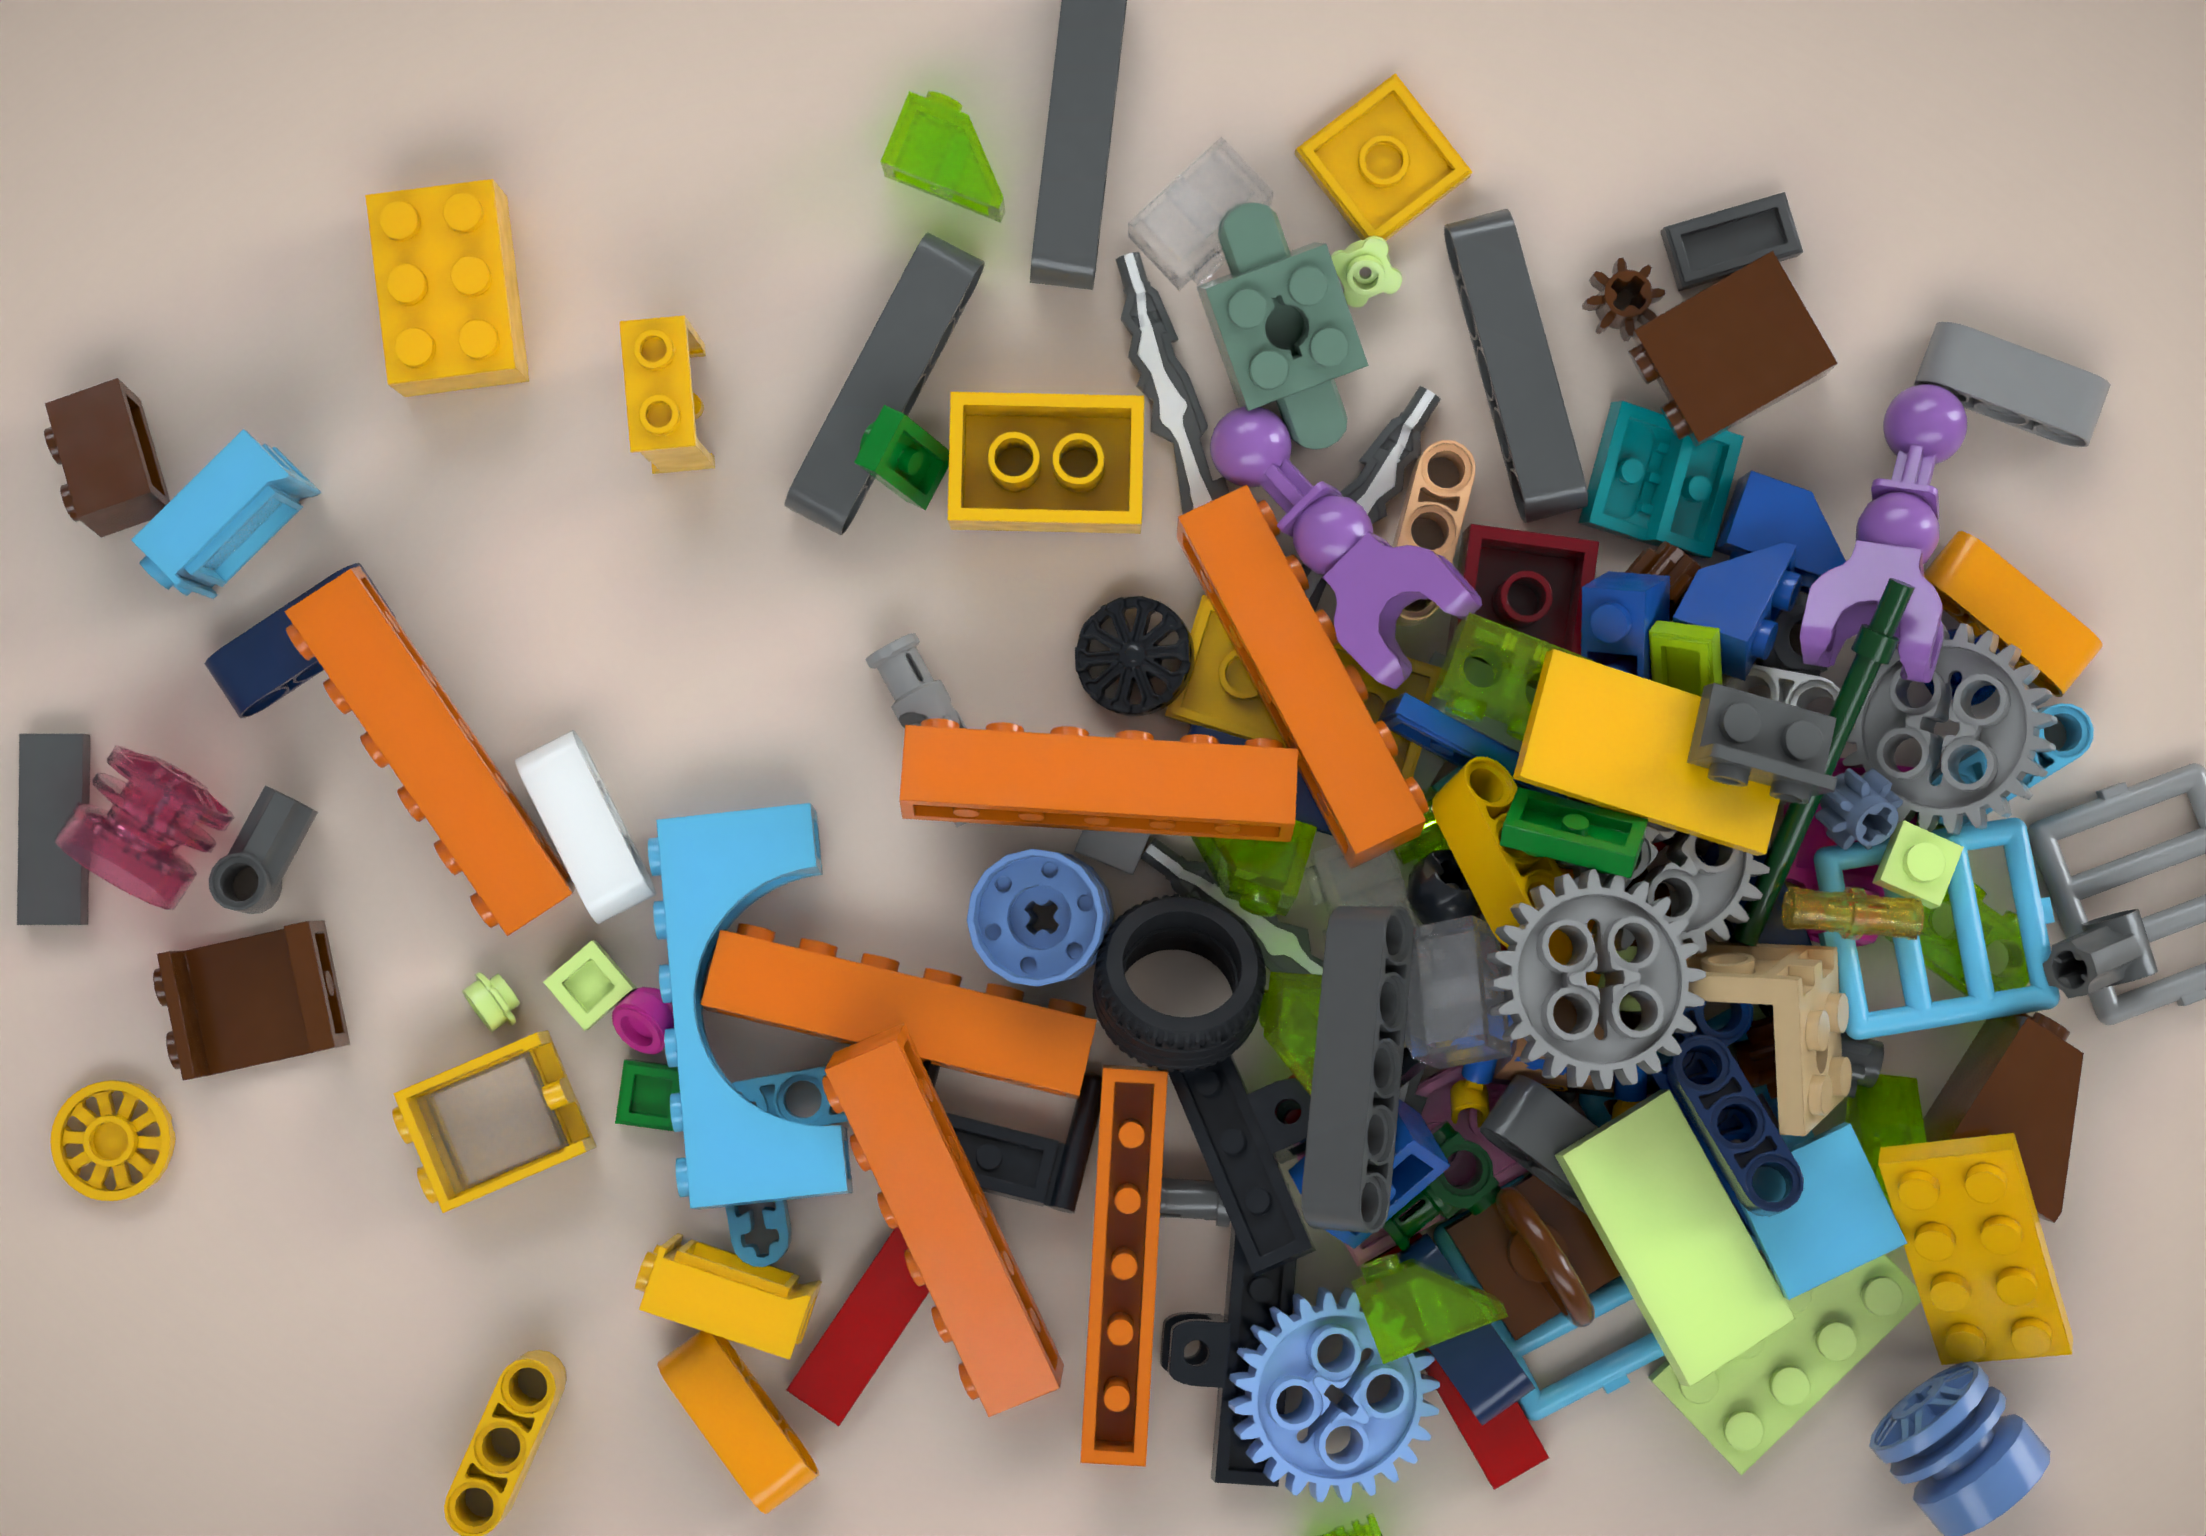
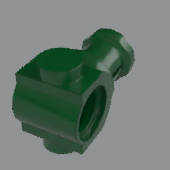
[1383,1120,1501,1252]

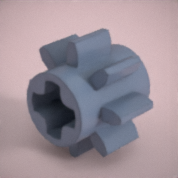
[1815,768,1903,850]

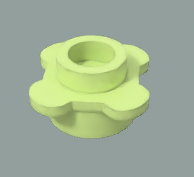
[1331,236,1402,307]

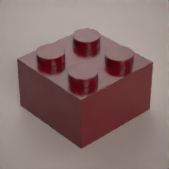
[1446,524,1599,671]

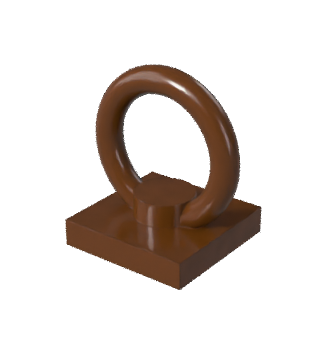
[1444,1173,1620,1341]

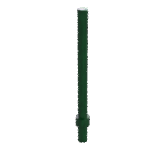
[1732,578,1915,946]

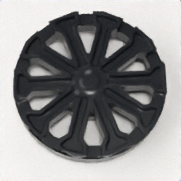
[1075,596,1194,716]

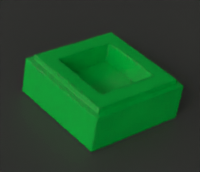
[615,1059,680,1131]

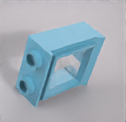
[131,429,321,599]

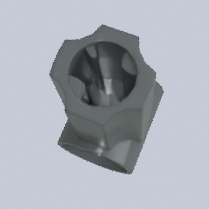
[209,785,318,914]
[2043,909,2158,999]

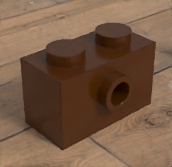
[44,378,170,538]

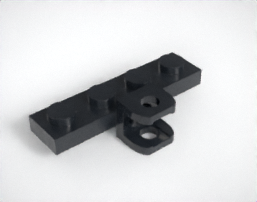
[1167,1055,1316,1277]
[1160,1224,1297,1487]

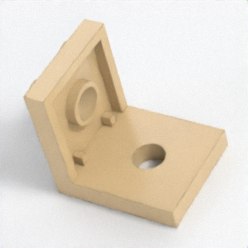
[1683,941,1852,1136]

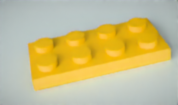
[1878,1133,2073,1365]

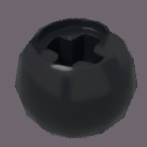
[1406,850,1482,930]

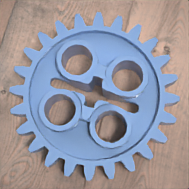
[1228,1287,1440,1503]

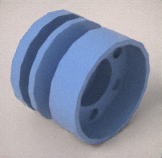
[967,849,1115,987]
[1869,1361,2050,1536]

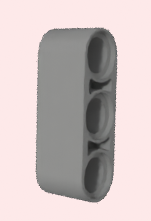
[1914,322,2111,447]

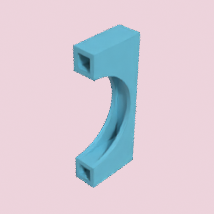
[648,803,853,1210]

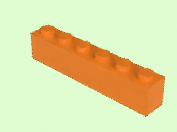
[1176,485,1429,869]
[284,566,576,936]
[899,718,1298,842]
[701,923,1097,1100]
[822,1023,1064,1417]
[1080,1064,1168,1467]

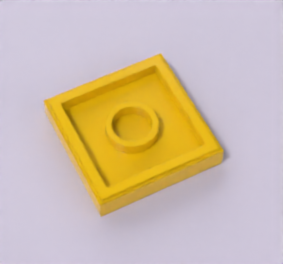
[1294,73,1472,241]

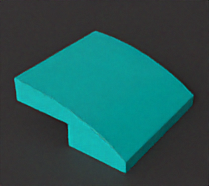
[1578,401,1744,558]

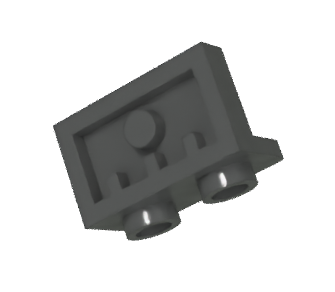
[1687,683,1837,804]

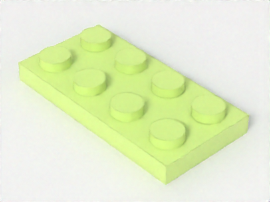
[1648,1254,1921,1475]

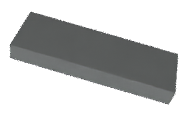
[17,734,90,925]

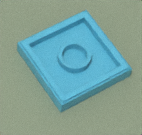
[1737,1122,1907,1300]

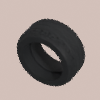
[1092,894,1266,1072]

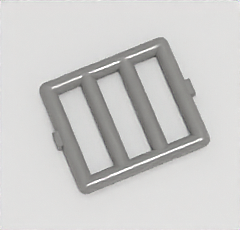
[2028,763,2206,1025]

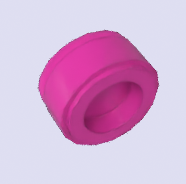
[612,987,674,1055]

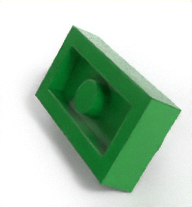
[854,405,949,510]
[1500,787,1648,878]

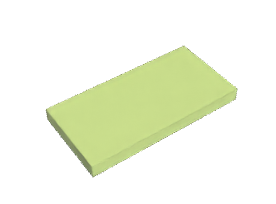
[1555,1089,1796,1387]

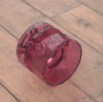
[55,745,234,910]

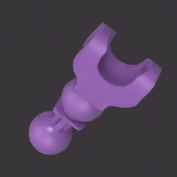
[1800,384,1967,683]
[1210,407,1482,689]

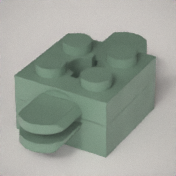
[1196,202,1369,450]

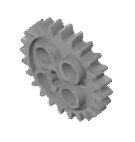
[1843,623,2058,835]
[1555,801,1770,954]
[1485,869,1706,1090]

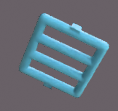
[1813,818,2060,1040]
[1433,1175,1664,1421]

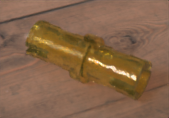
[1782,886,1924,940]

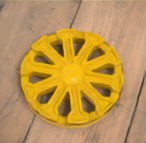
[50,1080,176,1201]

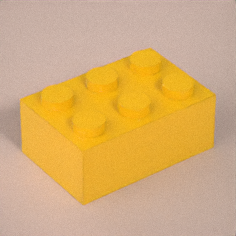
[365,179,530,397]
[947,392,1144,534]

